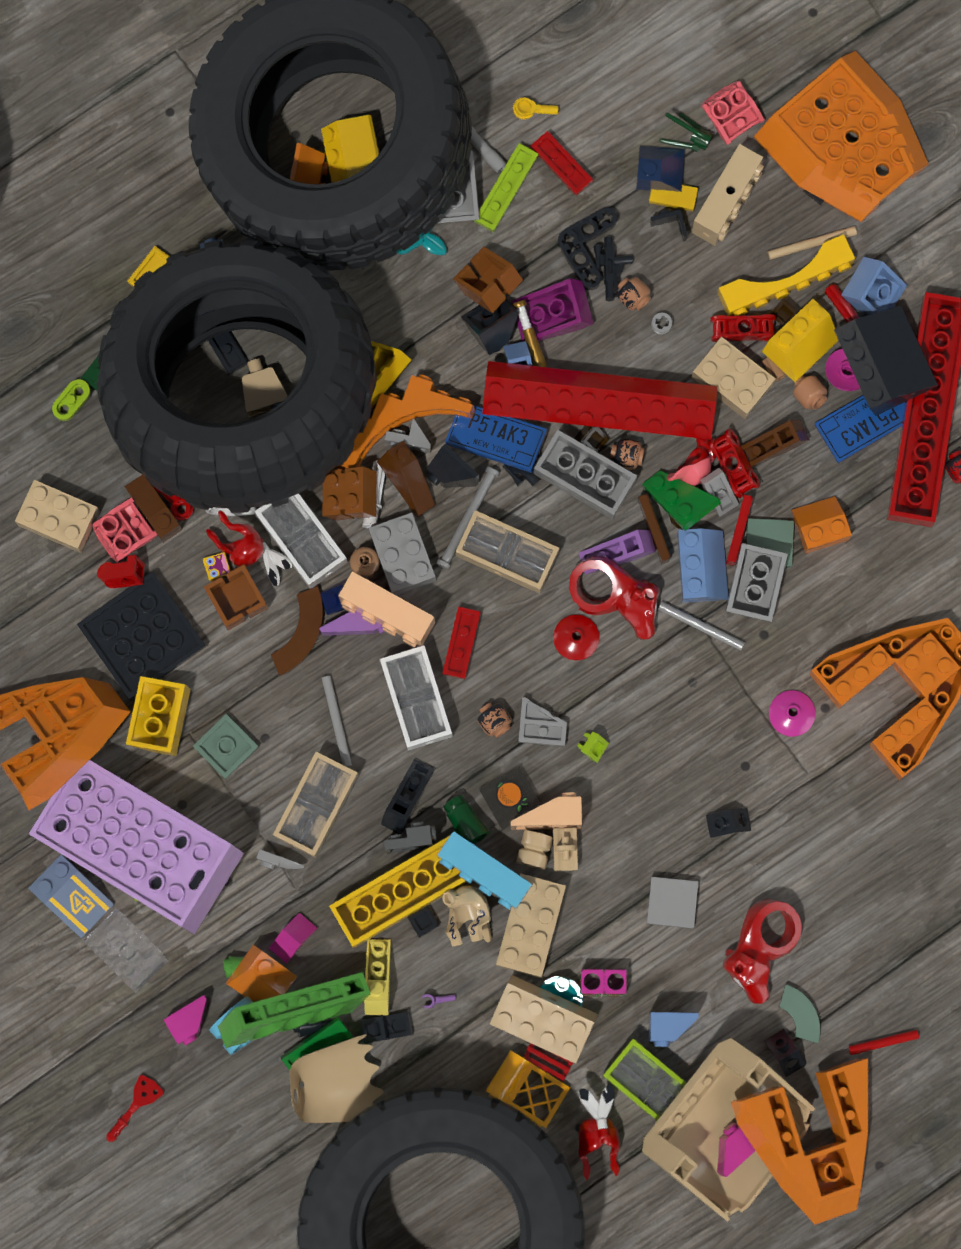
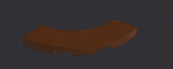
[271,586,323,676]

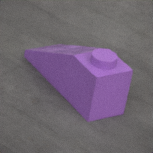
[579,530,656,575]
[319,611,385,636]

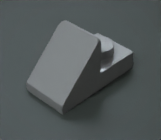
[385,418,431,453]
[700,468,739,517]

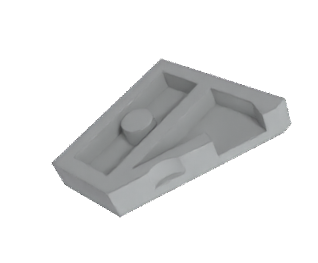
[518,697,567,747]

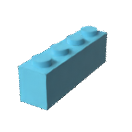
[438,831,532,910]

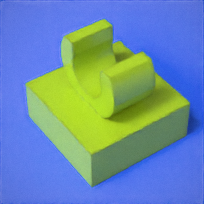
[577,731,609,763]

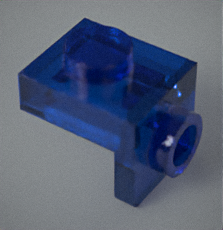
[320,584,345,615]

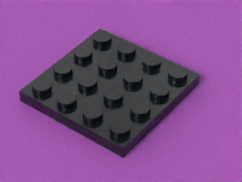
[77,571,206,700]

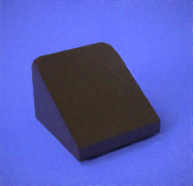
[770,296,802,327]
[574,426,610,453]

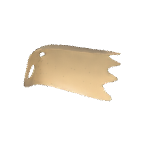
[290,1035,384,1123]

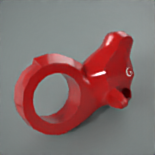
[569,556,660,640]
[723,899,802,1004]

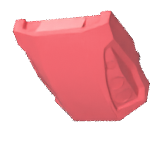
[700,81,765,145]
[92,497,158,563]

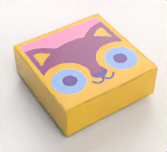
[203,552,231,581]

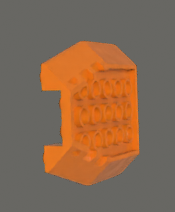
[754,51,929,222]

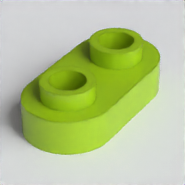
[52,379,91,421]

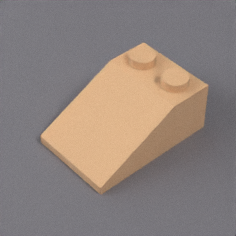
[511,792,582,830]

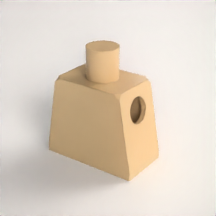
[242,359,288,417]

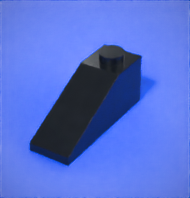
[380,759,435,834]

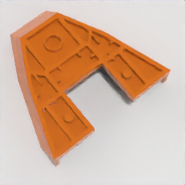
[0,677,131,810]

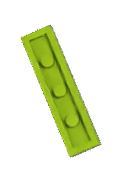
[474,143,538,233]

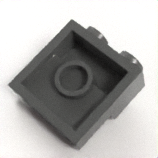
[384,822,437,854]

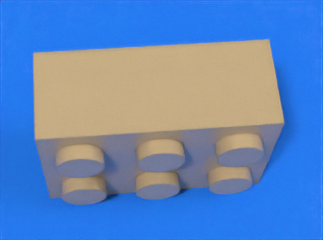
[692,337,775,420]
[15,480,100,553]

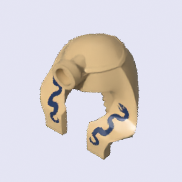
[442,886,492,947]

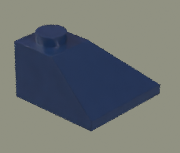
[636,146,685,192]

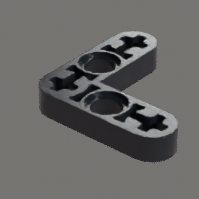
[558,207,617,290]

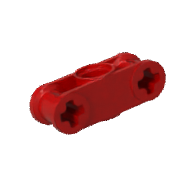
[710,314,776,342]
[709,429,760,498]

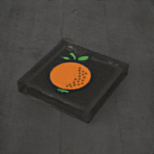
[479,766,541,830]

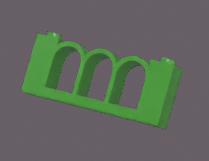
[218,972,371,1048]

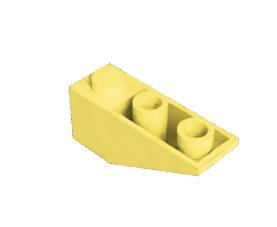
[364,939,391,1015]

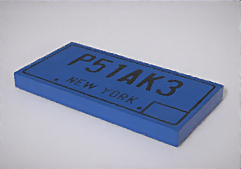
[814,395,905,463]
[445,405,547,473]

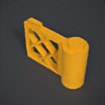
[486,1050,570,1128]

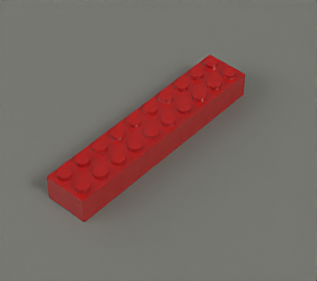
[886,292,961,527]
[482,361,717,440]

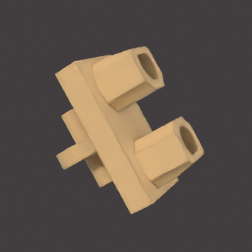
[553,828,578,871]

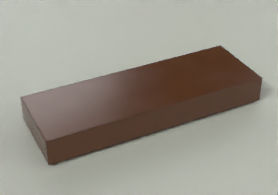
[638,494,670,565]

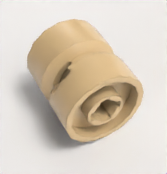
[516,830,553,870]

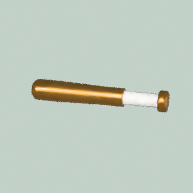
[512,300,547,367]

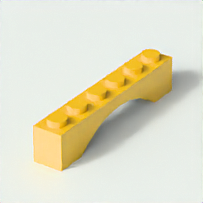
[717,234,855,316]

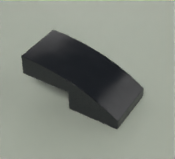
[360,1012,414,1044]

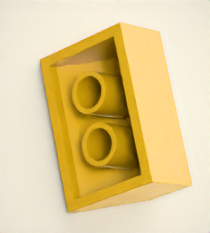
[321,115,379,183]
[762,299,839,382]
[126,676,191,756]

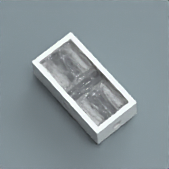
[254,494,348,589]
[380,645,452,751]

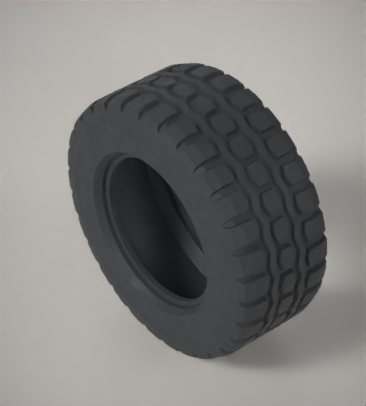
[189,0,472,271]
[297,1087,585,1249]

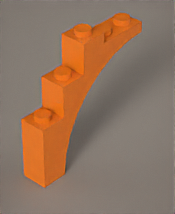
[334,374,475,470]

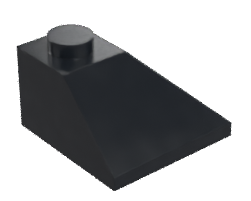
[461,299,518,355]
[426,444,479,488]

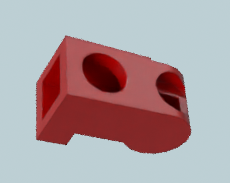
[97,555,145,589]

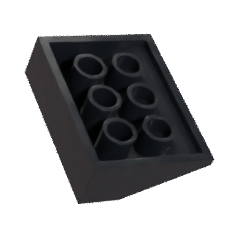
[834,306,938,416]

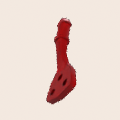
[106,1075,163,1142]

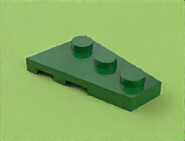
[642,471,721,531]
[280,1016,366,1071]

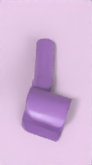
[422,994,456,1008]

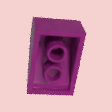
[512,278,594,342]

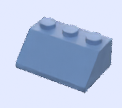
[677,528,728,603]

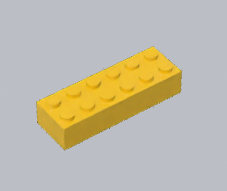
[329,835,467,948]

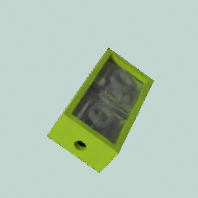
[603,1039,687,1121]

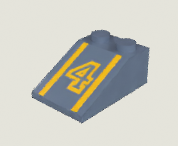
[28,854,115,938]

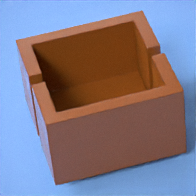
[453,246,523,313]
[322,467,377,520]
[204,565,268,631]

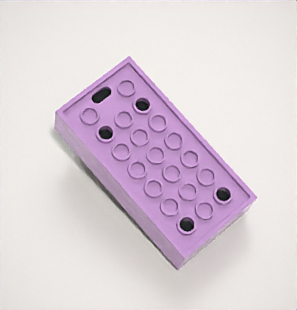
[29,760,244,935]

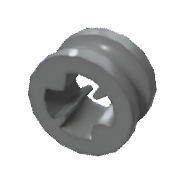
[651,312,672,334]

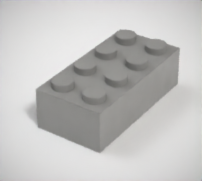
[534,429,637,520]

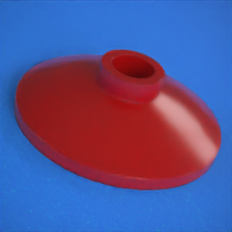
[553,615,599,661]

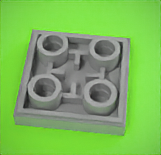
[647,877,698,929]

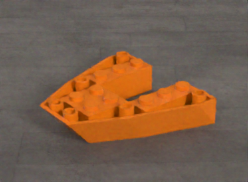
[809,618,961,780]
[731,1058,868,1225]

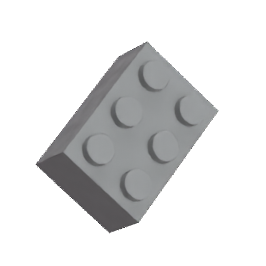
[368,513,436,596]
[725,543,788,622]

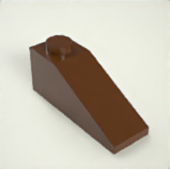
[741,420,810,467]
[377,441,435,517]
[124,474,182,543]

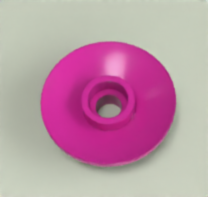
[825,349,860,391]
[769,690,815,737]

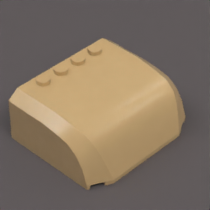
[642,1038,815,1221]

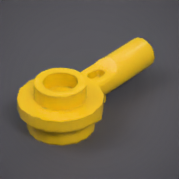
[513,97,558,120]

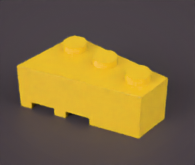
[371,341,411,407]

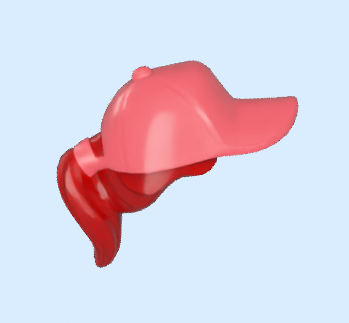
[666,438,716,486]

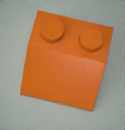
[290,143,329,184]
[791,496,852,554]
[226,945,297,1002]

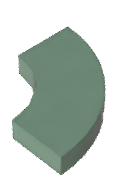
[779,985,820,1044]

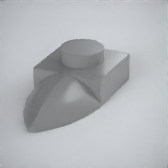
[257,849,304,870]

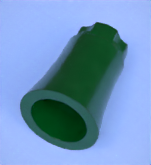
[443,795,491,845]

